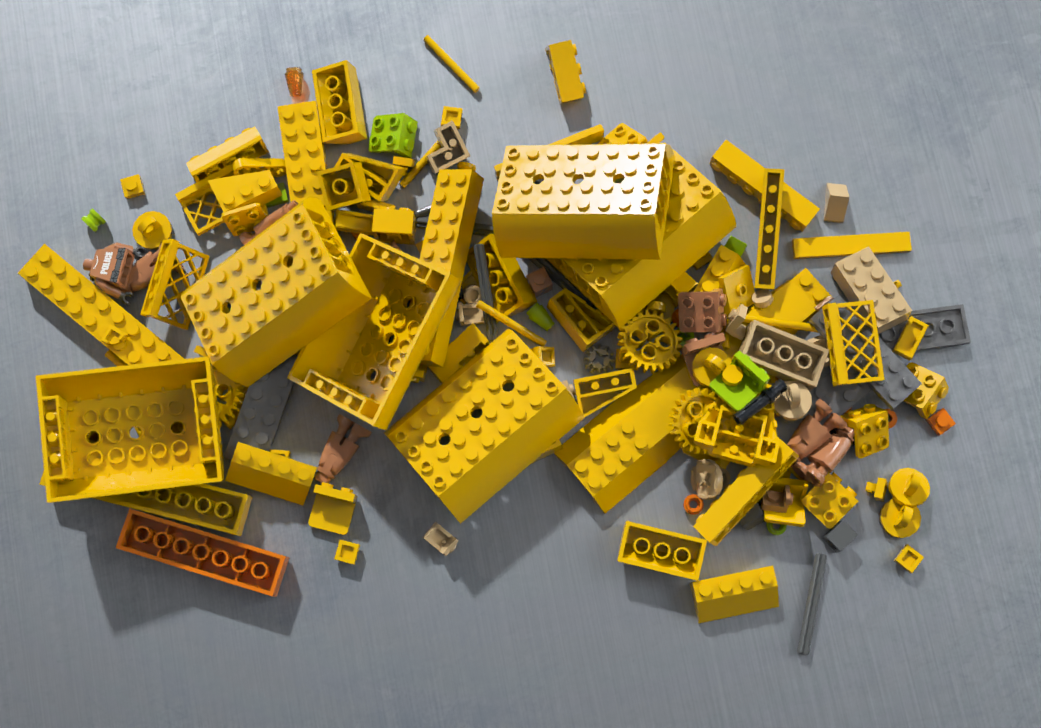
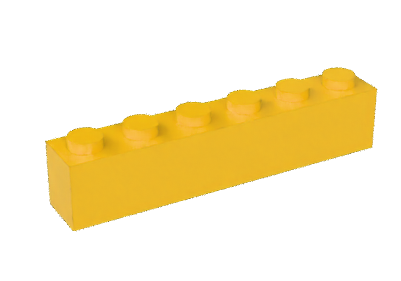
[710,140,820,232]
[754,168,785,290]
[693,437,799,546]

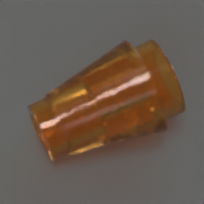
[285,67,304,97]

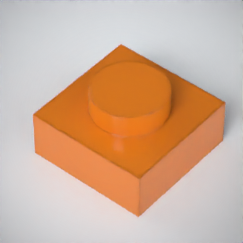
[926,408,956,436]

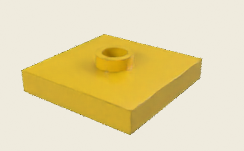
[718,265,755,316]

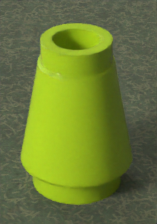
[526,302,555,331]

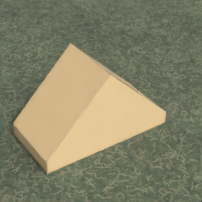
[823,183,849,223]

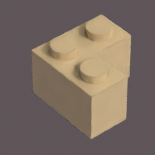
[425,121,470,175]

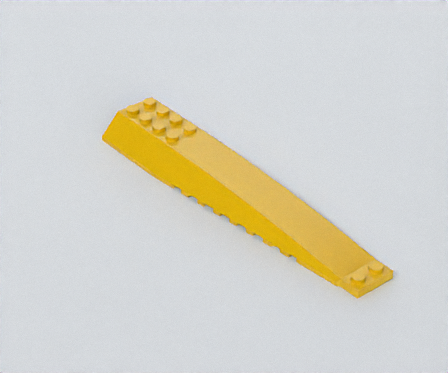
[554,268,832,514]

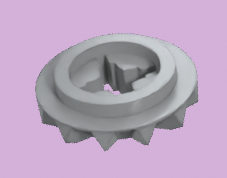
[583,344,615,375]

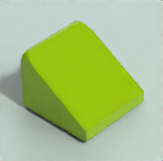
[725,236,747,257]

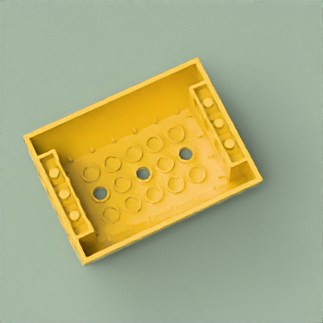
[492,143,675,260]
[546,143,737,329]
[180,197,371,387]
[287,233,461,430]
[383,329,585,524]
[35,356,224,503]

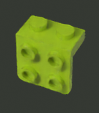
[368,113,418,158]
[709,350,770,412]

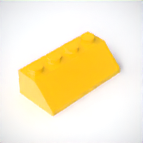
[312,60,367,144]
[186,127,269,182]
[467,234,538,322]
[693,245,746,333]
[225,442,317,506]
[617,521,707,581]
[690,565,779,623]

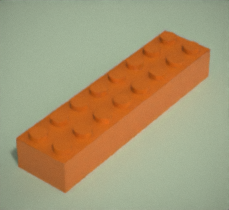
[115,508,290,597]

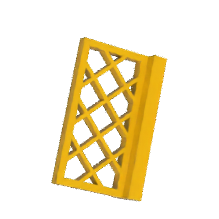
[175,157,244,236]
[140,239,210,330]
[822,300,885,386]

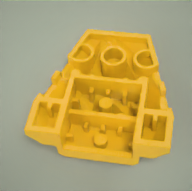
[693,384,780,467]

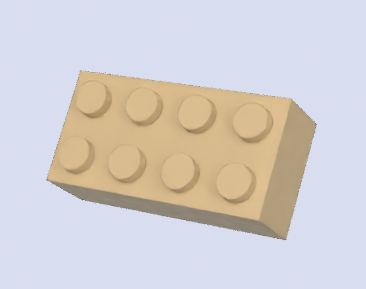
[831,247,912,334]
[739,320,829,391]

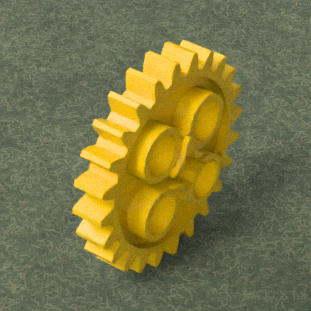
[617,310,683,374]
[212,365,245,427]
[668,388,718,454]

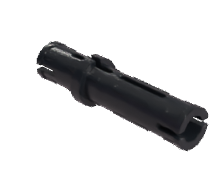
[733,379,788,426]

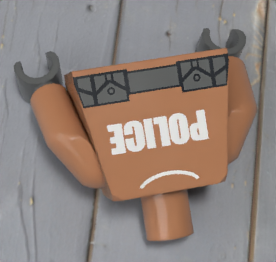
[83,243,145,305]

